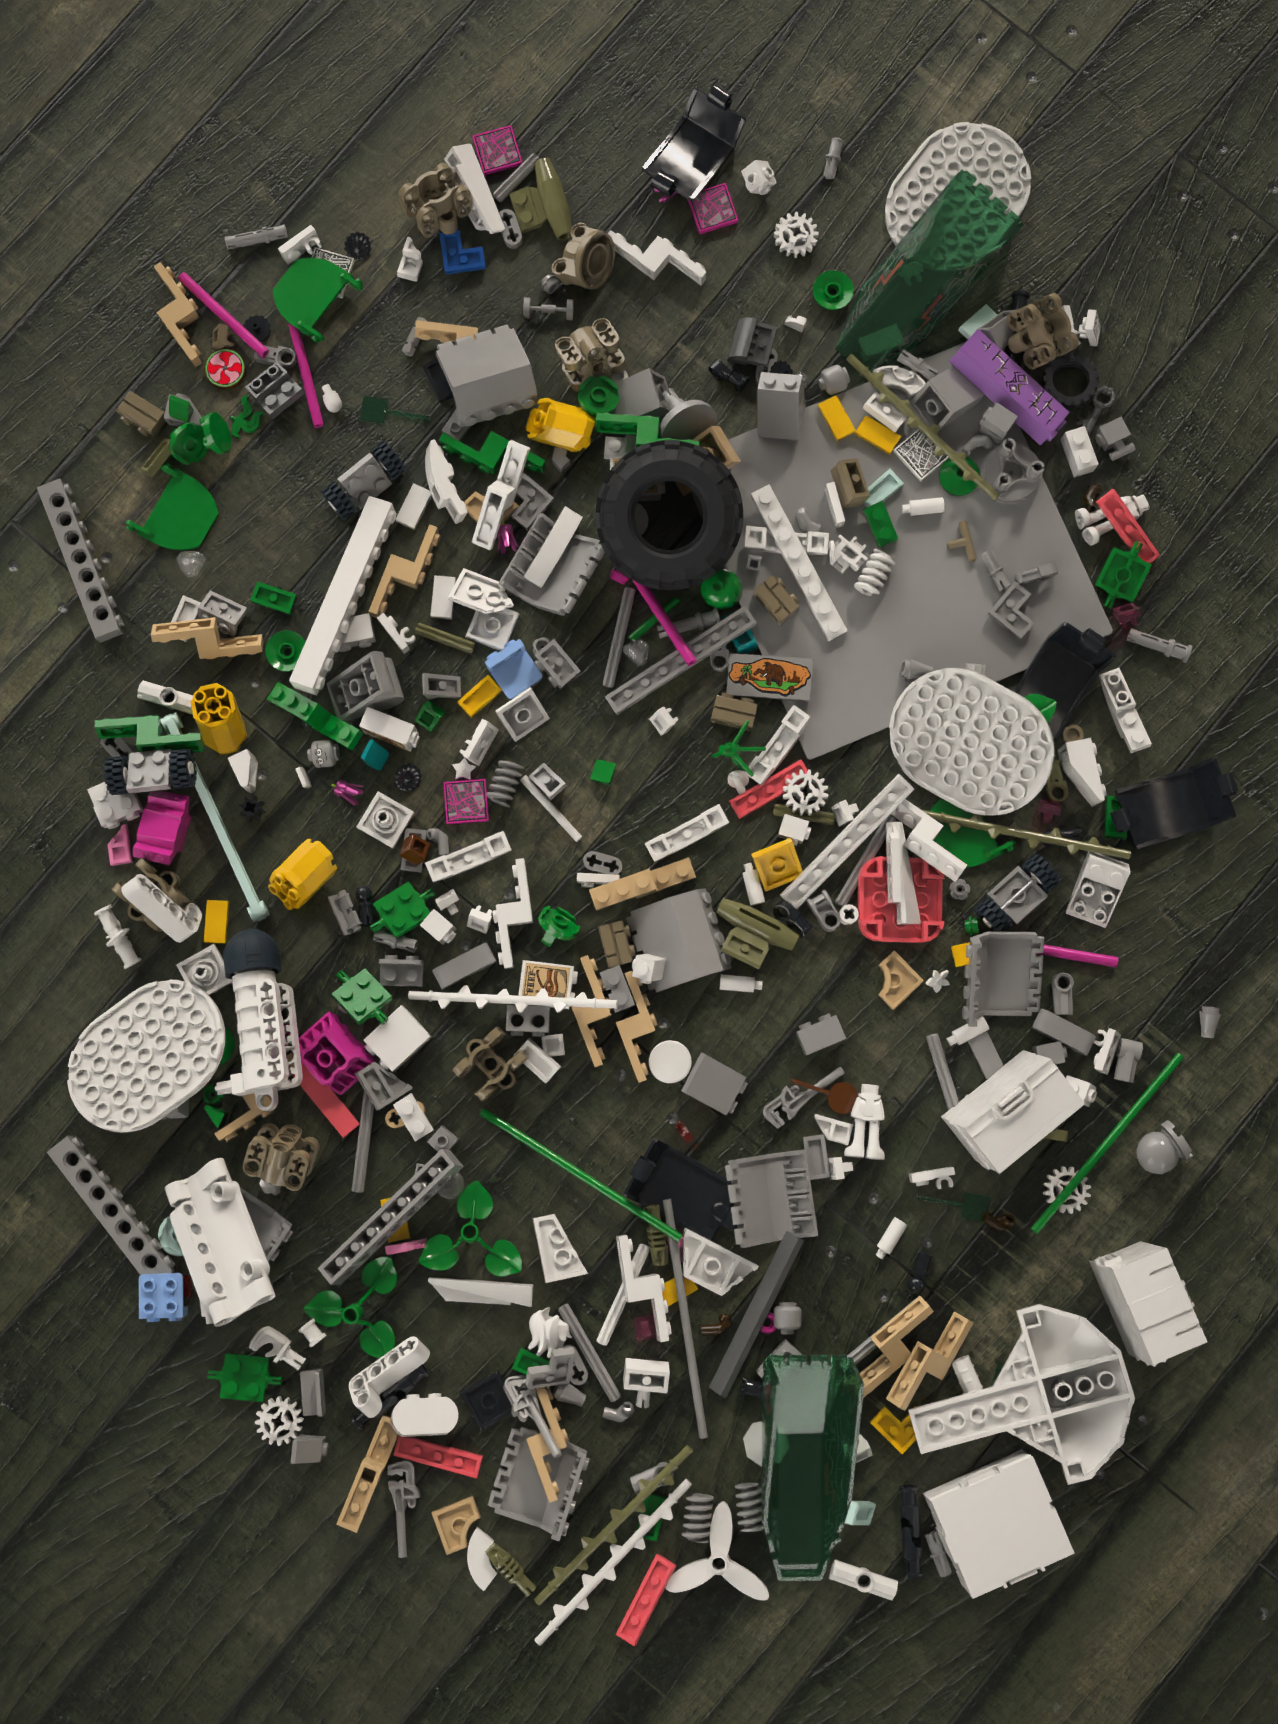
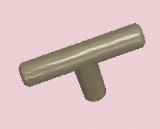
[947,521,977,562]

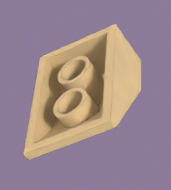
[675,426,741,496]

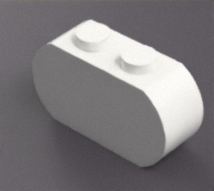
[391,1393,458,1437]

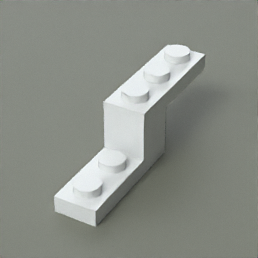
[608,230,707,285]
[471,440,530,550]
[891,799,967,882]
[493,858,533,969]
[616,1235,672,1342]

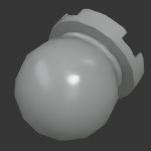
[1136,1120,1193,1174]

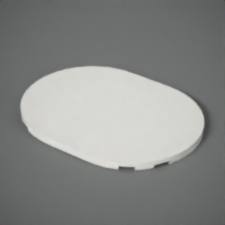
[885,122,1031,272]
[889,668,1055,815]
[67,980,225,1133]

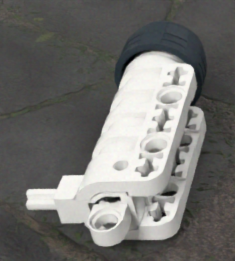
[215,929,303,1111]

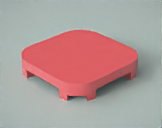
[858,856,945,943]

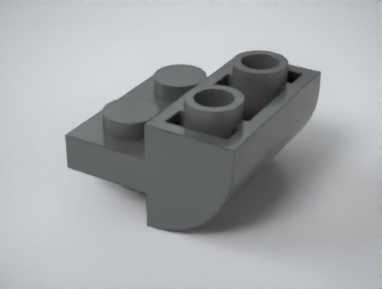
[727,317,777,368]
[245,361,305,419]

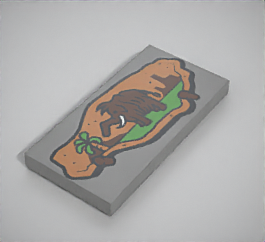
[726,653,813,701]

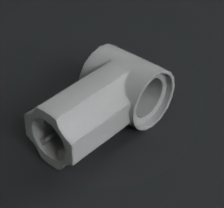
[1051,973,1074,1015]
[1114,1038,1143,1083]
[630,1462,674,1495]

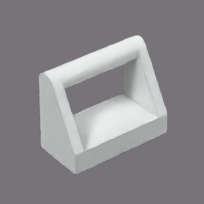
[228,749,258,793]

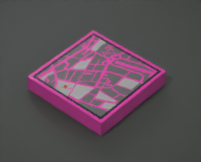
[472,125,522,176]
[687,183,738,235]
[443,779,489,825]

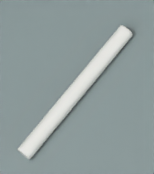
[520,775,582,842]

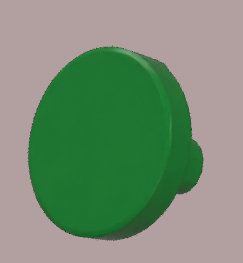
[200,412,232,454]

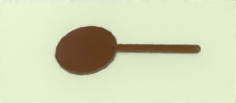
[791,1079,858,1114]

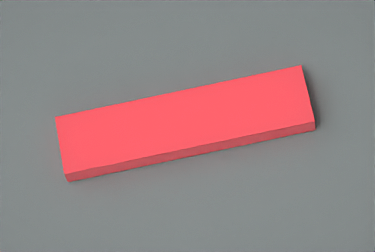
[1096,489,1160,563]
[729,760,808,820]
[291,1062,360,1138]
[393,1435,483,1479]
[616,1554,677,1646]

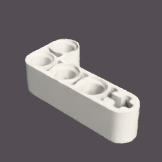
[121,874,202,943]
[349,1337,430,1418]

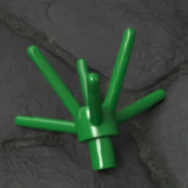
[712,720,766,777]

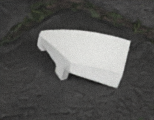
[397,237,423,282]

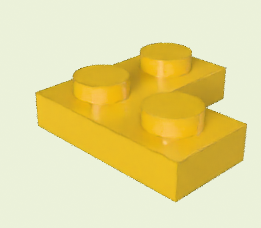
[870,1406,916,1454]

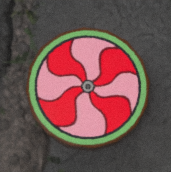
[204,348,246,390]

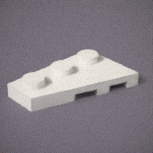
[533,1214,588,1283]

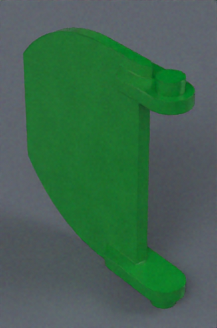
[273,258,364,344]
[125,462,219,550]
[930,798,1016,868]

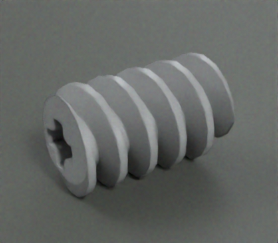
[486,761,524,808]
[735,1483,765,1532]
[682,1493,714,1543]

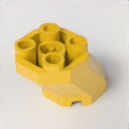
[526,398,596,452]
[190,683,247,755]
[268,839,337,910]

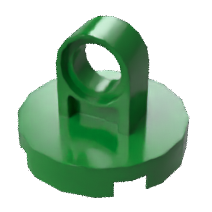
[578,375,619,416]
[169,423,208,465]
[538,906,580,948]

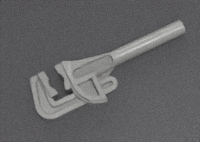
[762,1067,845,1129]
[504,1375,562,1458]
[388,1459,420,1558]

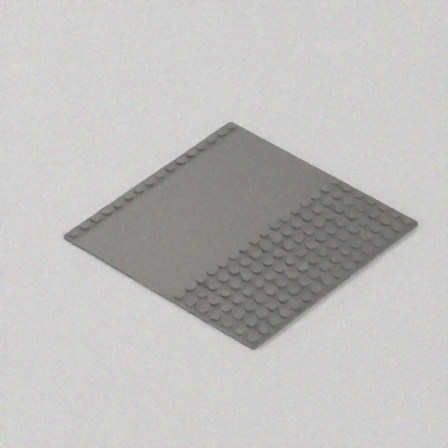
[691,342,1113,760]

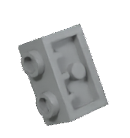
[197,590,247,637]
[534,639,581,689]
[379,955,424,987]

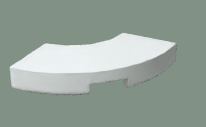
[873,366,926,399]
[467,1527,498,1591]

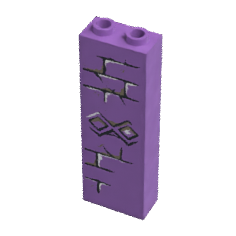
[949,329,1069,445]

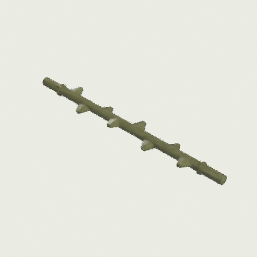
[846,354,1000,501]
[922,810,1131,859]
[534,1445,693,1606]

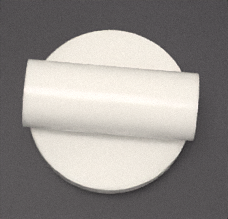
[728,770,749,794]

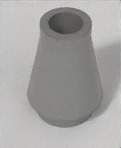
[900,659,933,679]
[1199,1006,1221,1038]
[552,1383,586,1407]

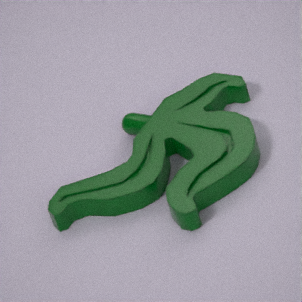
[230,395,264,439]

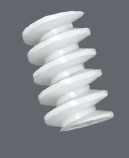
[854,549,896,596]

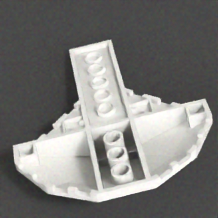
[908,1304,1135,1485]

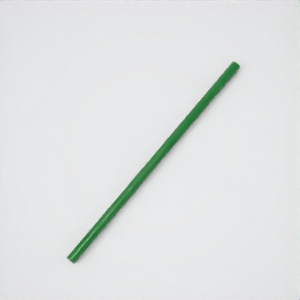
[1031,1053,1184,1234]
[479,1108,683,1242]

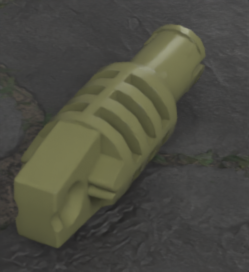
[646,1205,669,1266]
[485,1542,536,1597]

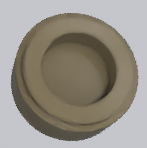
[1061,725,1084,743]

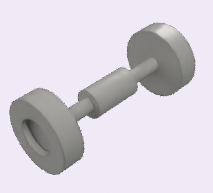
[523,297,574,321]

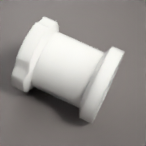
[838,904,859,925]
[298,1318,327,1347]

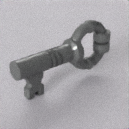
[1075,385,1116,435]

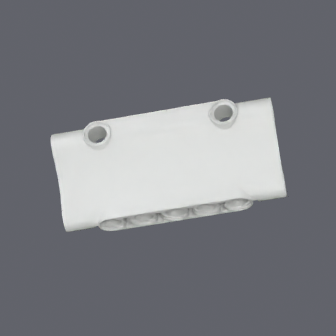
[165,1158,276,1327]

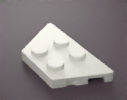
[683,1228,759,1296]

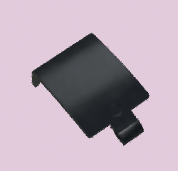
[642,84,746,201]
[1013,622,1117,740]
[1110,757,1239,850]
[623,1138,738,1241]

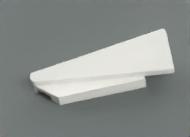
[444,144,505,234]
[886,822,921,925]
[428,1277,533,1307]

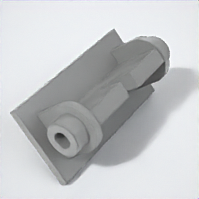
[328,890,362,936]

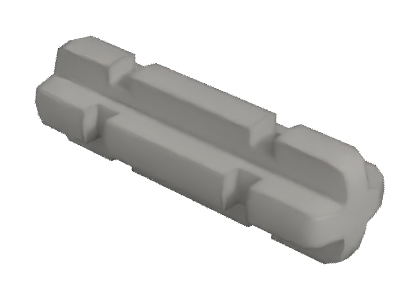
[402,317,428,356]

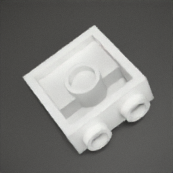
[87,782,144,829]

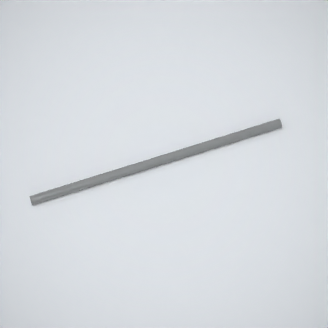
[663,1199,708,1439]

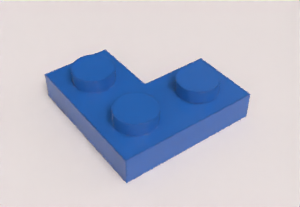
[439,230,486,275]

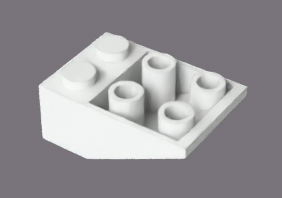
[1058,738,1106,807]
[1066,851,1130,928]

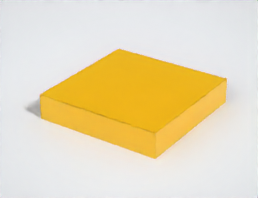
[751,838,803,892]

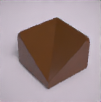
[399,834,430,865]

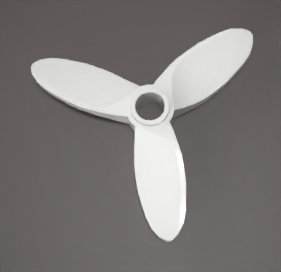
[666,1501,769,1600]

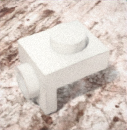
[1066,1075,1097,1107]

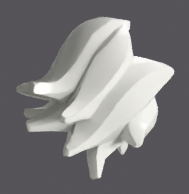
[528,1307,572,1358]

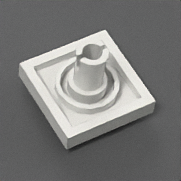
[357,791,415,849]
[176,944,233,996]

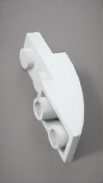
[425,439,467,524]
[1099,668,1152,753]

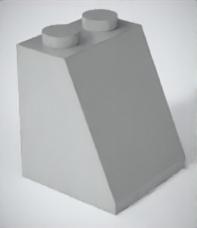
[910,366,986,432]
[613,368,670,418]
[757,372,806,440]
[681,1052,748,1115]

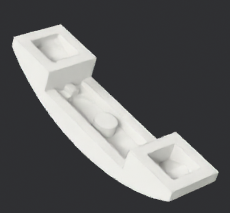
[524,506,583,588]
[744,526,829,555]
[745,705,811,785]
[645,804,729,862]
[425,831,511,883]

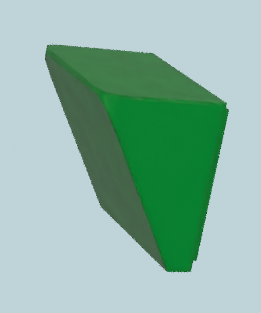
[169,395,194,423]
[414,701,446,732]
[590,759,616,786]
[204,1104,228,1128]

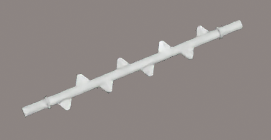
[408,985,618,1013]
[534,1479,692,1646]

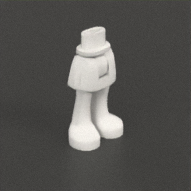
[1075,495,1150,546]
[844,1084,885,1160]

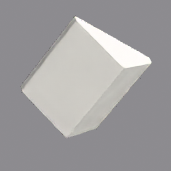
[496,687,550,742]

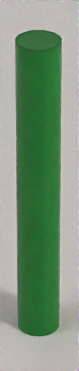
[628,597,680,642]

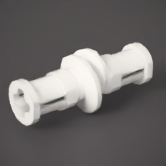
[94,904,141,969]

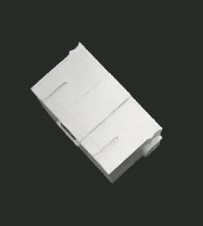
[941,1050,1085,1174]
[1089,1241,1207,1367]
[923,1450,1075,1599]

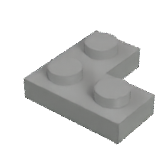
[511,472,554,531]
[988,581,1034,640]
[525,1347,575,1389]

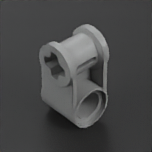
[806,890,841,932]

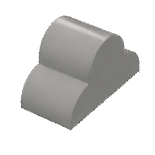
[326,651,405,722]

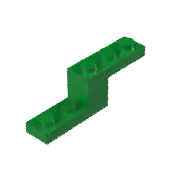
[596,413,699,448]
[439,431,546,475]
[267,682,364,751]
[95,715,204,753]

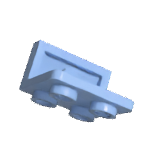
[485,639,543,699]
[139,1273,188,1322]

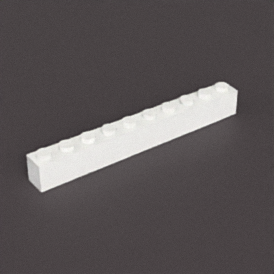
[289,496,396,696]

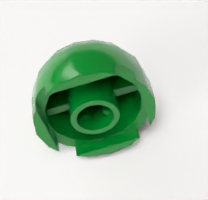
[700,568,743,610]

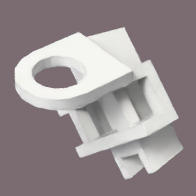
[829,534,868,574]

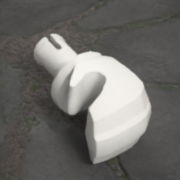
[249,1326,306,1371]

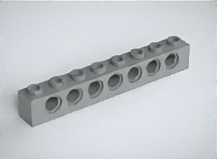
[37,478,124,643]
[47,1136,177,1275]
[318,1149,464,1285]

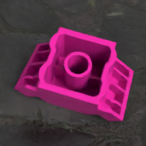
[133,790,192,865]
[299,1011,375,1095]

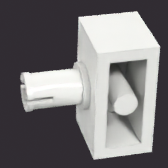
[623,1358,670,1408]

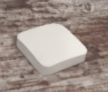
[296,767,312,789]

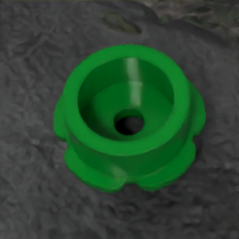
[965,916,979,937]
[203,1084,224,1105]

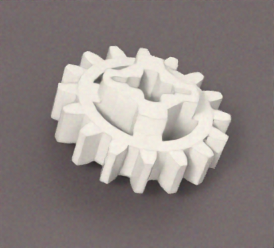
[774,212,819,258]
[782,769,828,816]
[1043,1166,1091,1214]
[255,1396,304,1446]

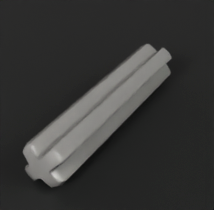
[493,153,540,202]

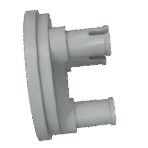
[659,388,717,440]
[980,438,1045,505]

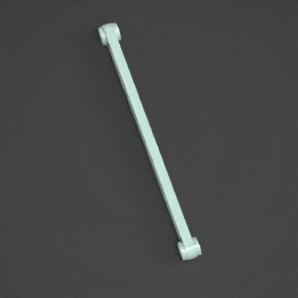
[160,712,270,922]

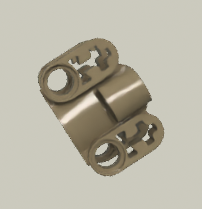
[398,163,473,238]
[1007,293,1079,369]
[555,318,627,392]
[112,858,191,933]
[452,1027,529,1102]
[243,1123,320,1191]

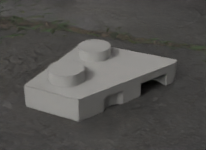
[355,1062,412,1110]

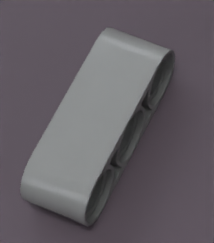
[432,942,496,990]
[1031,1009,1096,1056]

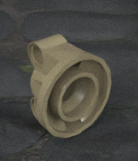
[552,223,615,290]

